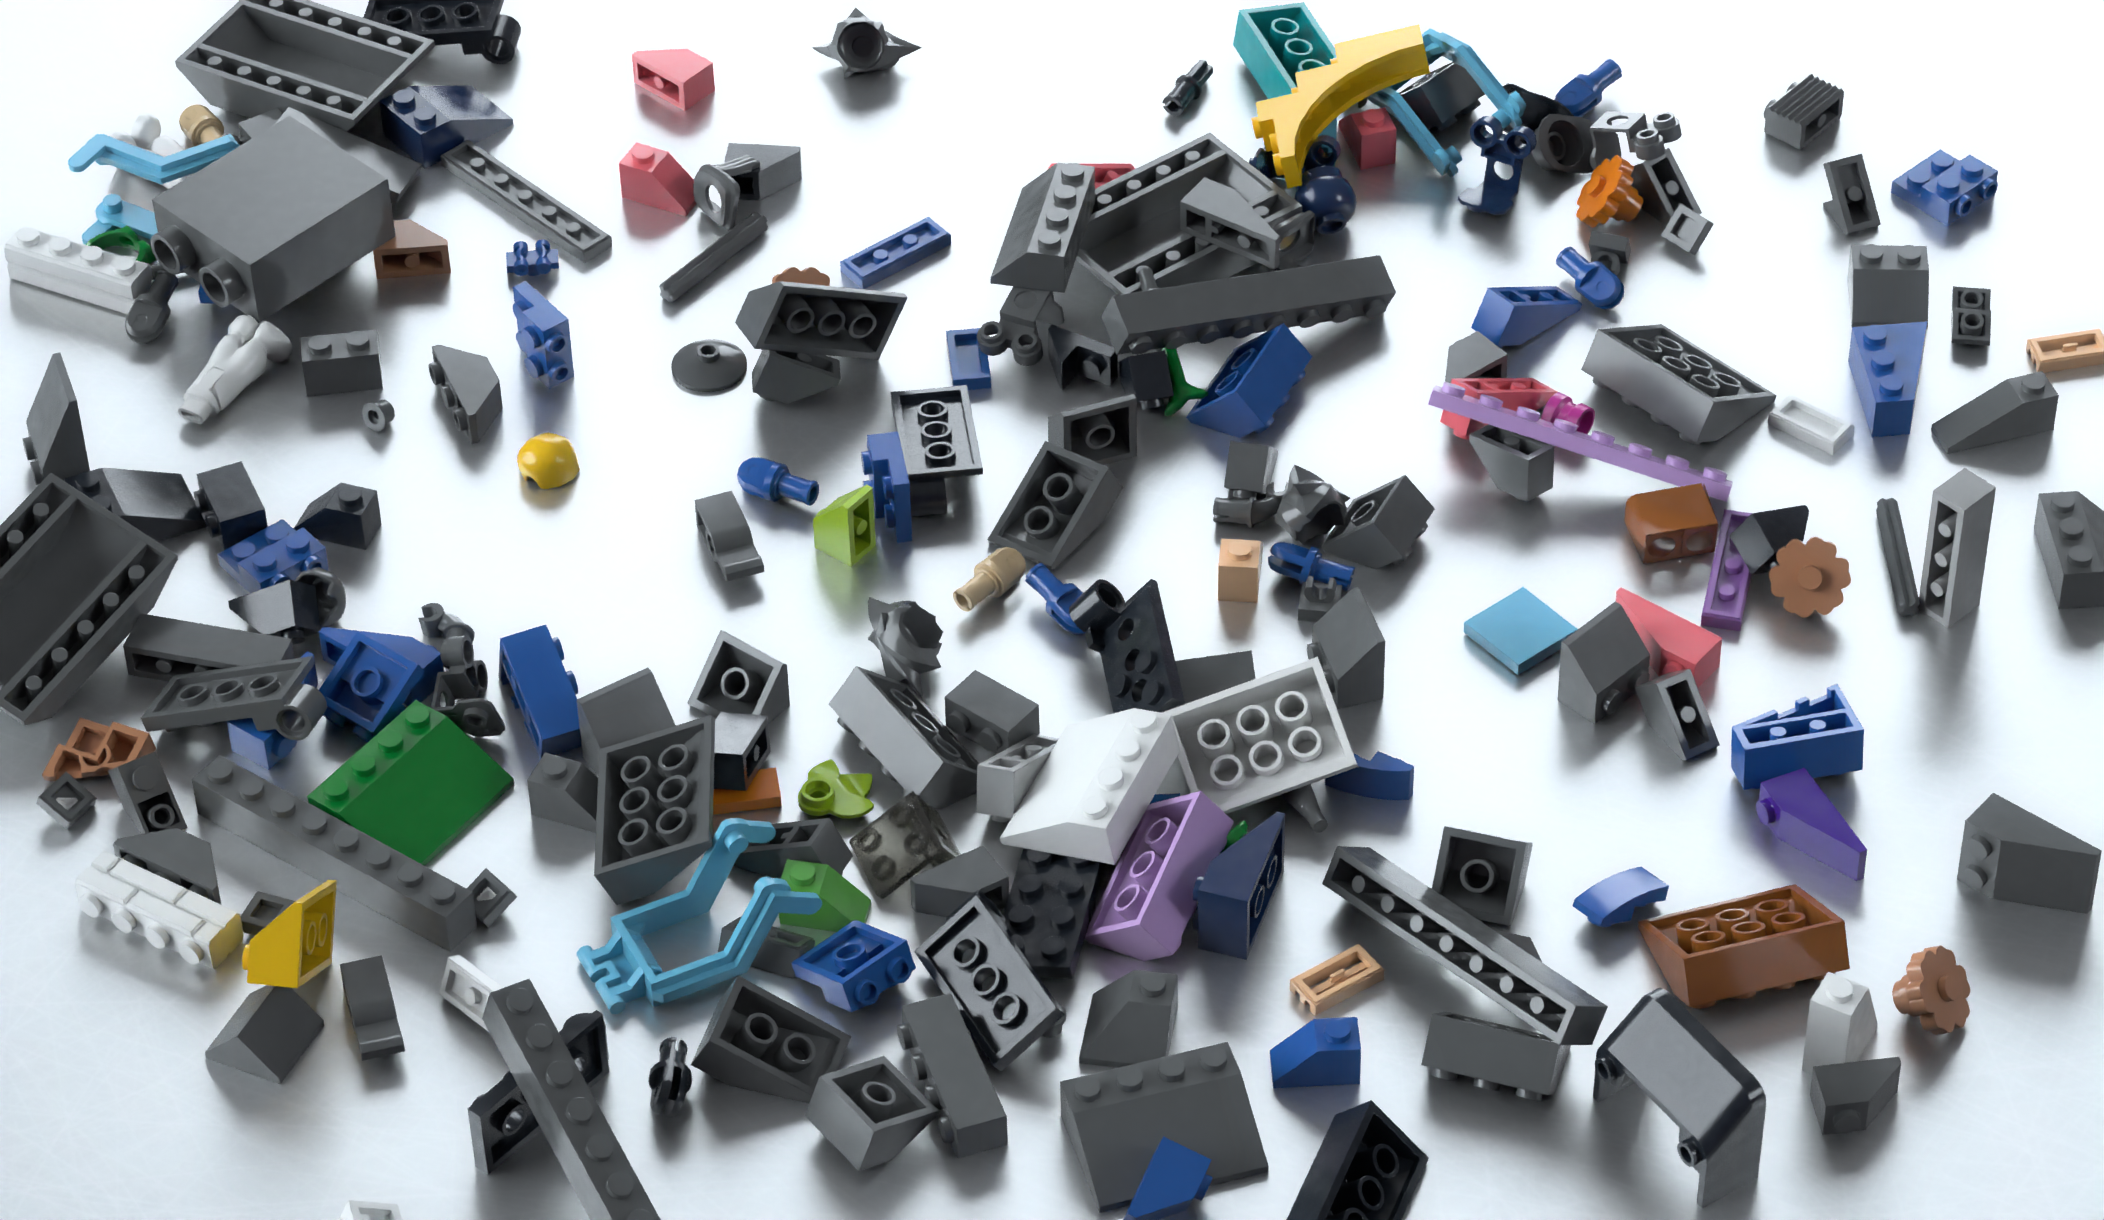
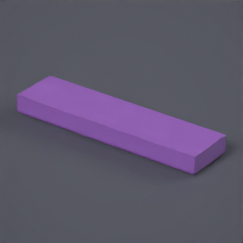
[1700,509,1752,631]

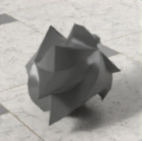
[811,7,922,79]
[1275,464,1351,544]
[868,597,944,699]

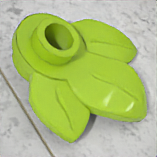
[798,759,874,818]

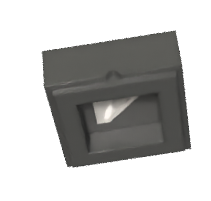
[36,772,97,830]
[466,868,517,928]

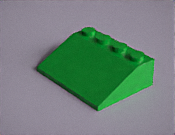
[307,700,514,866]

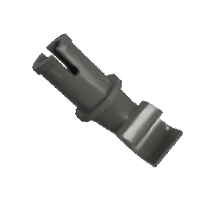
[1213,482,1284,528]
[418,603,475,669]

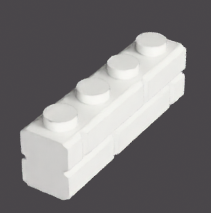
[4,226,153,314]
[75,851,244,969]

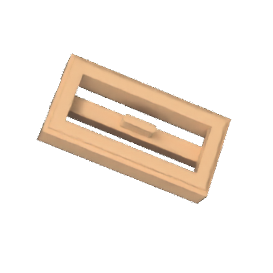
[2026,329,2104,373]
[1290,944,1384,1016]

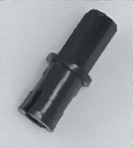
[1162,59,1213,116]

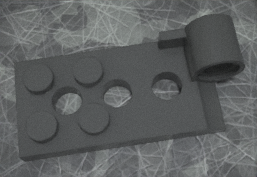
[141,656,327,740]

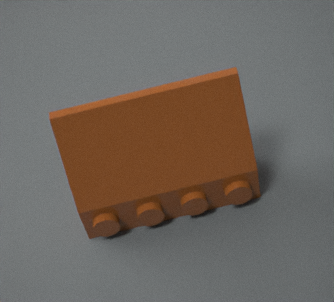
[1638,884,1850,1009]

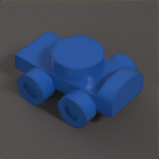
[506,239,559,276]

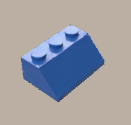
[1186,323,1313,438]

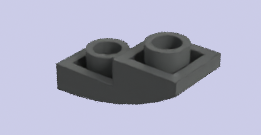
[1951,286,1991,346]

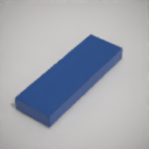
[840,216,951,289]

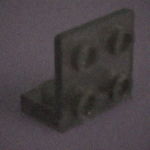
[849,791,961,899]

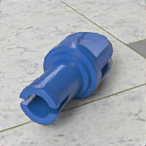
[1554,59,1622,117]
[1556,246,1624,310]
[737,457,819,506]
[1268,542,1355,592]
[1025,563,1085,636]

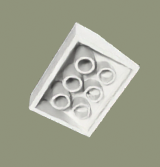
[1162,657,1358,814]
[1000,708,1180,865]

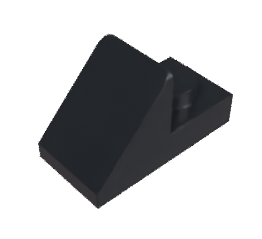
[1048,324,1118,390]

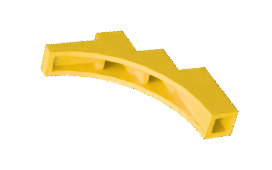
[1251,24,1430,189]

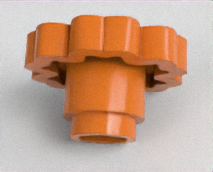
[1576,155,1643,228]

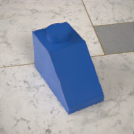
[1270,1017,1361,1088]
[1123,1136,1213,1220]

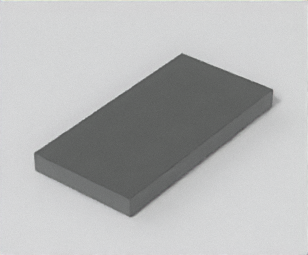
[274,107,422,204]

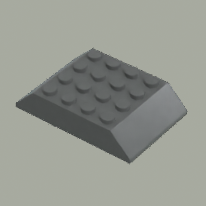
[175,0,435,131]
[1076,132,1302,295]
[0,473,178,726]

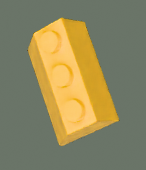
[242,880,337,988]

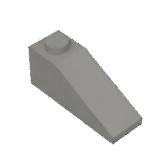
[976,734,1059,822]

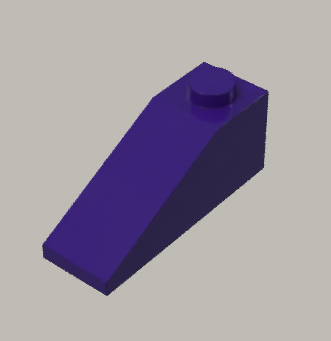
[1756,768,1867,881]

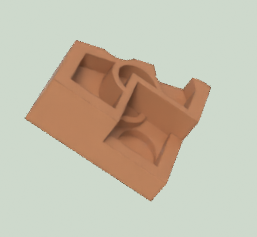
[42,717,156,782]

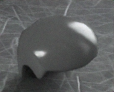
[295,567,346,629]

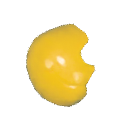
[517,432,580,489]

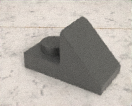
[1823,153,1881,234]

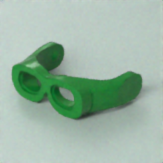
[86,225,157,265]

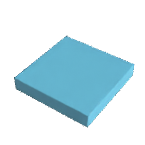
[1463,587,1578,675]

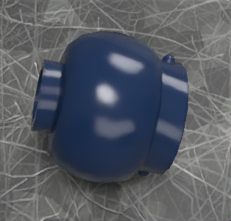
[1294,166,1357,234]

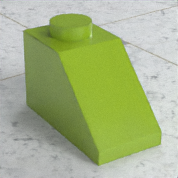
[813,485,876,567]

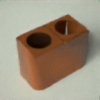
[1624,483,1718,564]

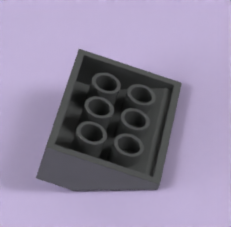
[1581,324,1777,445]
[594,715,715,905]
[1060,1042,1269,1213]

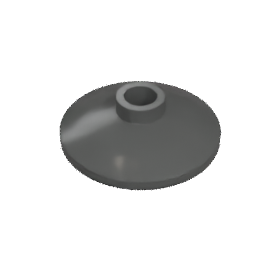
[671,339,747,392]

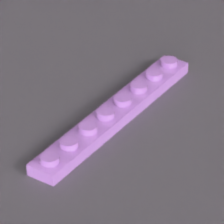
[1428,382,1733,502]

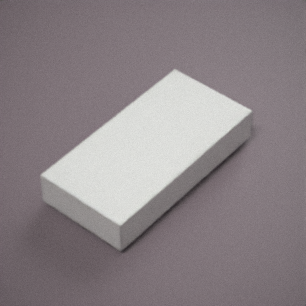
[1768,394,1855,456]

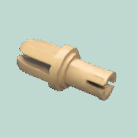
[179,104,224,146]
[953,547,1026,612]

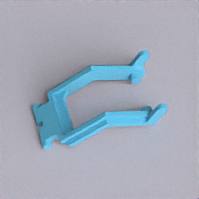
[1367,28,1526,177]
[68,134,240,245]
[576,818,822,1014]

